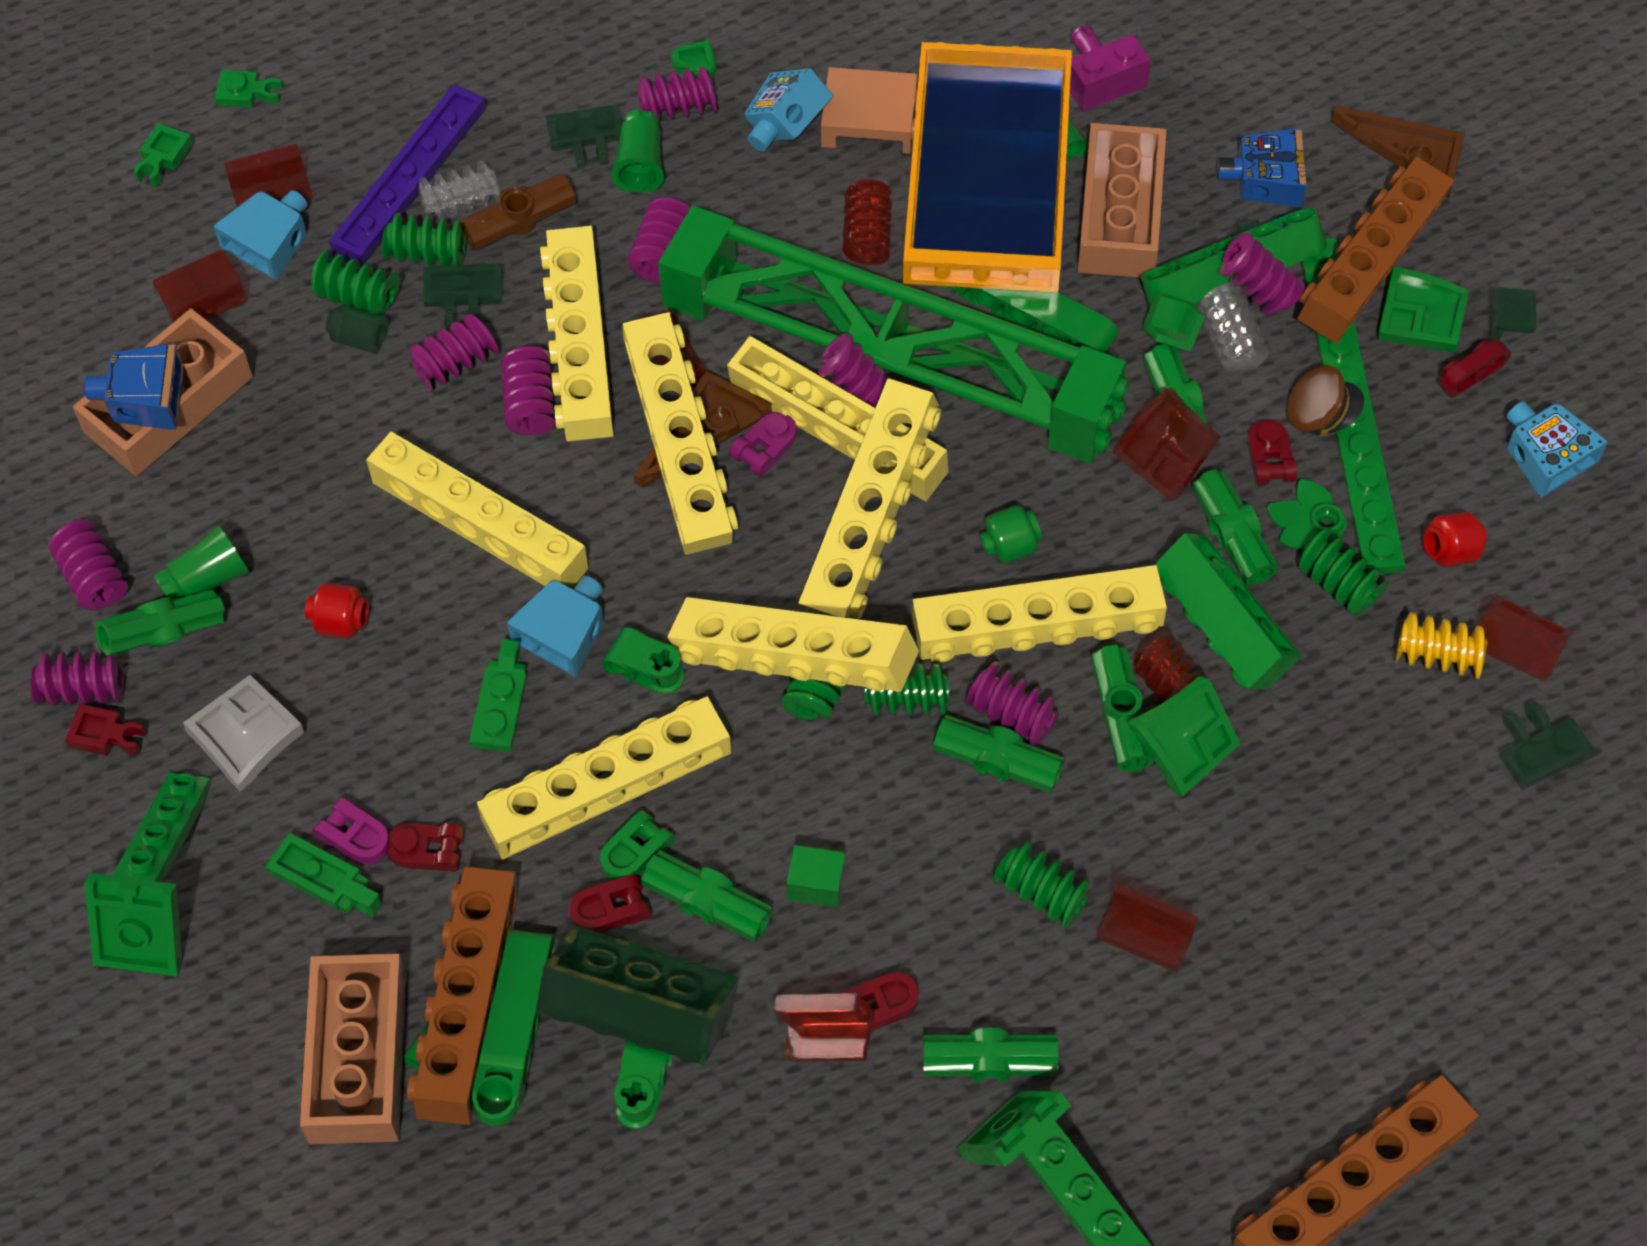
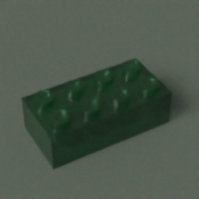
[536,925,739,1065]

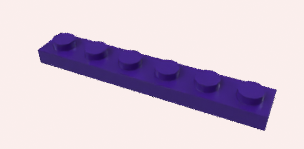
[329,84,486,265]

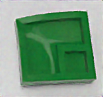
[1378,267,1470,353]
[1127,676,1240,796]

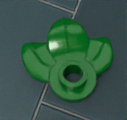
[1267,479,1347,549]

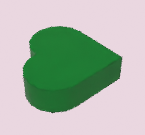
[671,40,717,79]

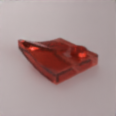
[1112,387,1221,501]

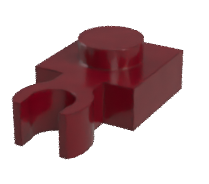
[65,704,146,756]

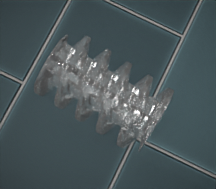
[419,160,501,220]
[1198,283,1270,372]

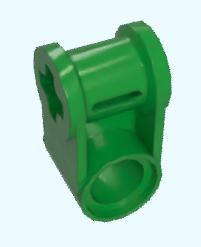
[602,627,685,694]
[614,1038,673,1129]

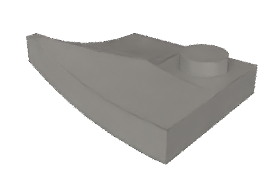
[183,675,304,791]

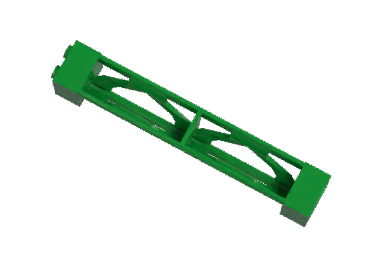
[658,205,1130,464]

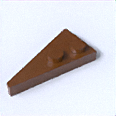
[1331,105,1465,198]
[634,371,772,487]

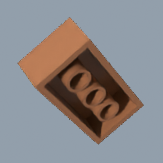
[1077,123,1167,278]
[73,308,253,477]
[300,954,407,1144]

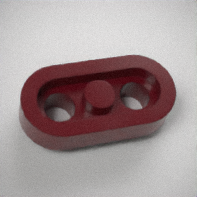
[1440,340,1511,398]

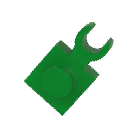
[215,70,283,108]
[134,123,193,187]

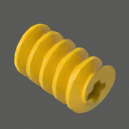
[1395,612,1487,679]

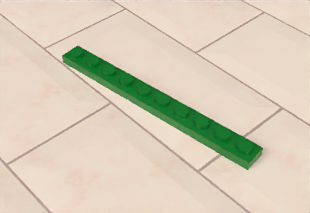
[1300,238,1405,575]

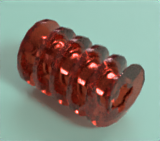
[842,179,892,266]
[1134,634,1216,703]

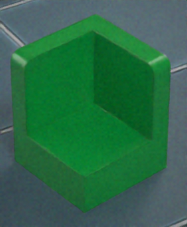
[1142,291,1205,352]
[787,845,845,908]

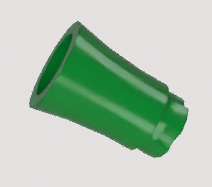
[611,109,664,192]
[154,525,249,600]

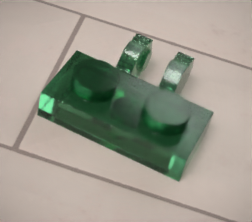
[545,104,623,169]
[423,264,502,331]
[1499,701,1596,790]

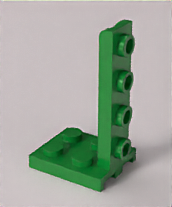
[84,773,211,977]
[956,1090,1152,1246]

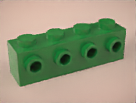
[1155,533,1302,690]

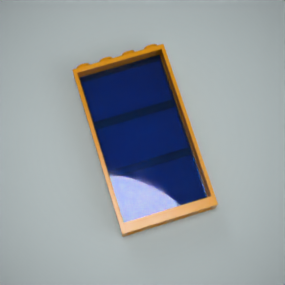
[903,42,1072,293]

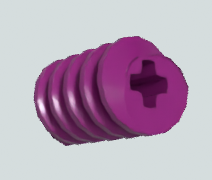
[638,67,717,122]
[627,197,691,284]
[1220,232,1305,315]
[410,314,500,392]
[818,333,893,408]
[501,346,555,435]
[49,519,128,611]
[30,651,125,705]
[965,662,1059,747]

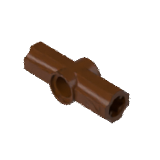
[460,173,577,250]

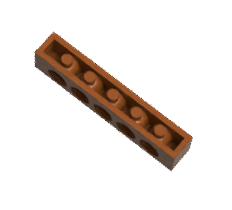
[1297,156,1455,344]
[407,867,518,1125]
[1233,1075,1479,1246]

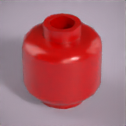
[1423,512,1487,567]
[305,583,369,639]

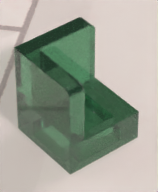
[1490,288,1536,342]

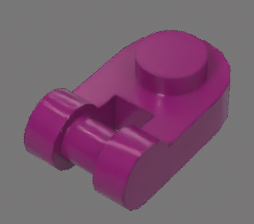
[729,412,797,477]
[312,798,389,865]

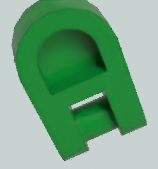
[600,810,676,880]

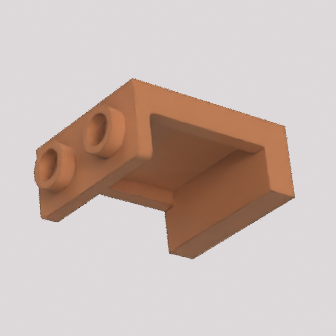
[821,67,918,153]

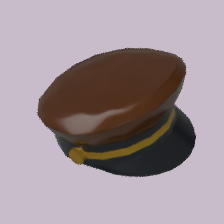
[1287,366,1364,436]

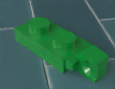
[469,639,527,752]
[265,833,383,918]

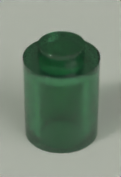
[326,304,389,354]

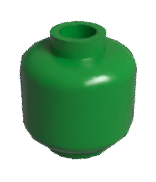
[979,505,1043,564]

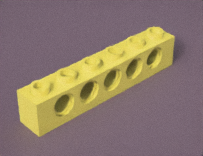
[540,226,614,441]
[623,312,738,555]
[727,336,949,502]
[799,378,941,619]
[366,432,588,589]
[912,565,1167,663]
[667,597,919,692]
[477,696,731,860]

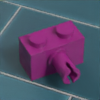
[1070,24,1151,112]

